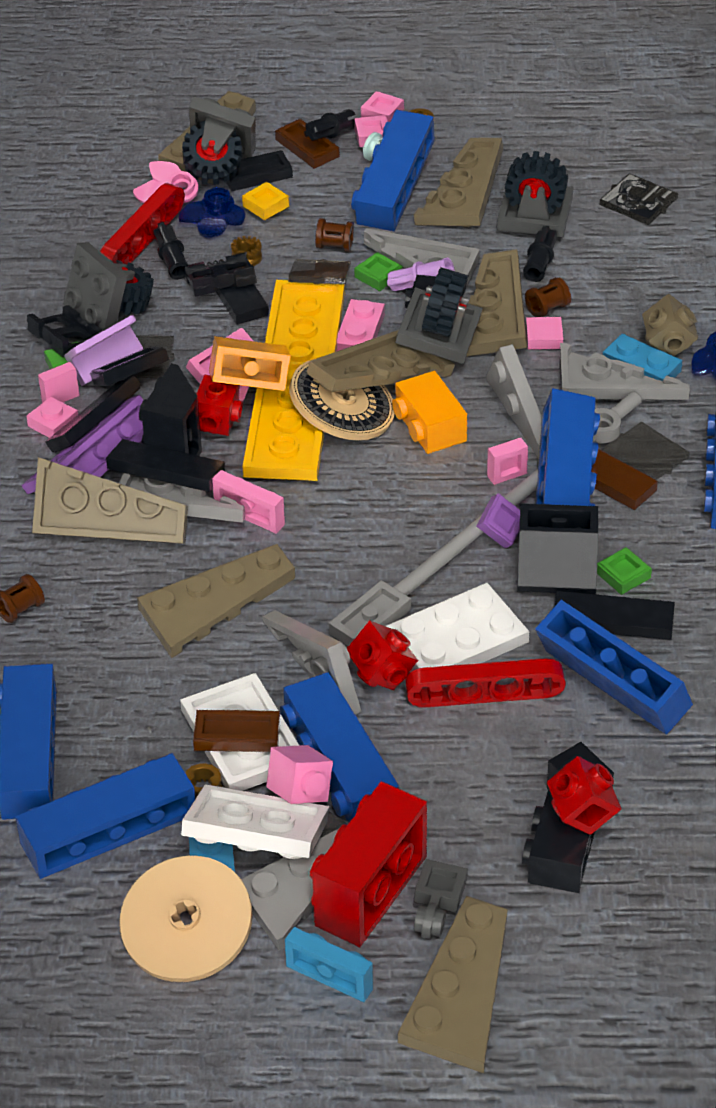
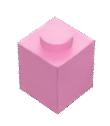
[266,745,333,804]

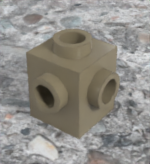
[642,293,698,357]

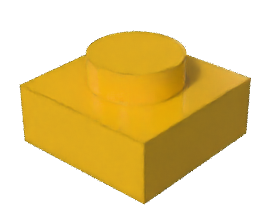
[242,182,289,221]

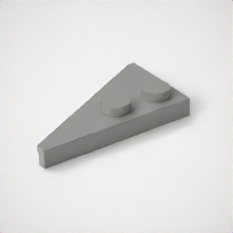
[364,228,480,287]
[560,343,690,400]
[486,344,542,459]
[119,473,245,523]
[262,610,362,715]
[241,823,349,950]

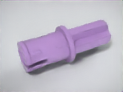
[387,258,455,292]

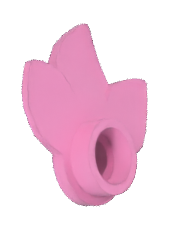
[133,161,199,204]

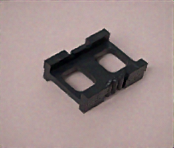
[184,252,257,297]
[27,305,103,357]

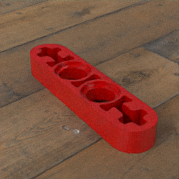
[100,183,185,265]
[405,658,566,707]

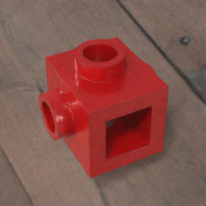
[196,374,243,436]
[347,620,419,690]
[547,756,622,835]

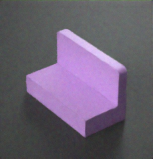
[64,314,143,386]

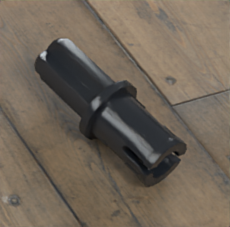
[304,109,356,141]
[153,222,188,280]
[523,226,557,282]

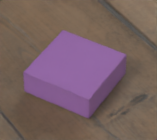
[476,493,520,548]

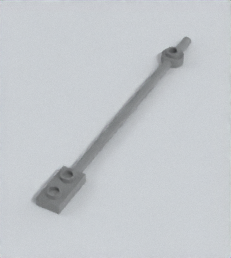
[329,392,641,646]

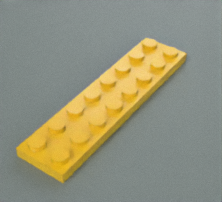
[242,280,345,481]

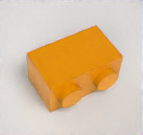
[209,336,291,391]
[392,370,467,454]

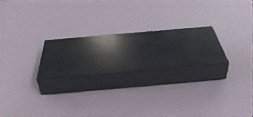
[45,375,142,453]
[106,439,225,492]
[554,591,675,640]

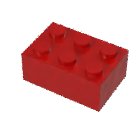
[310,781,427,948]

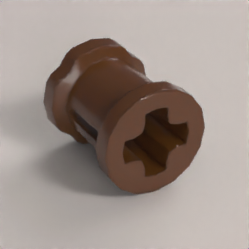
[315,218,354,252]
[525,277,571,317]
[0,574,45,623]

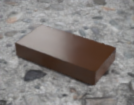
[275,119,340,169]
[591,449,658,510]
[193,710,280,752]

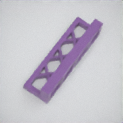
[21,395,143,494]

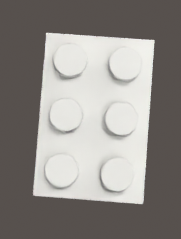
[386,583,529,671]
[180,673,299,791]
[181,784,329,859]

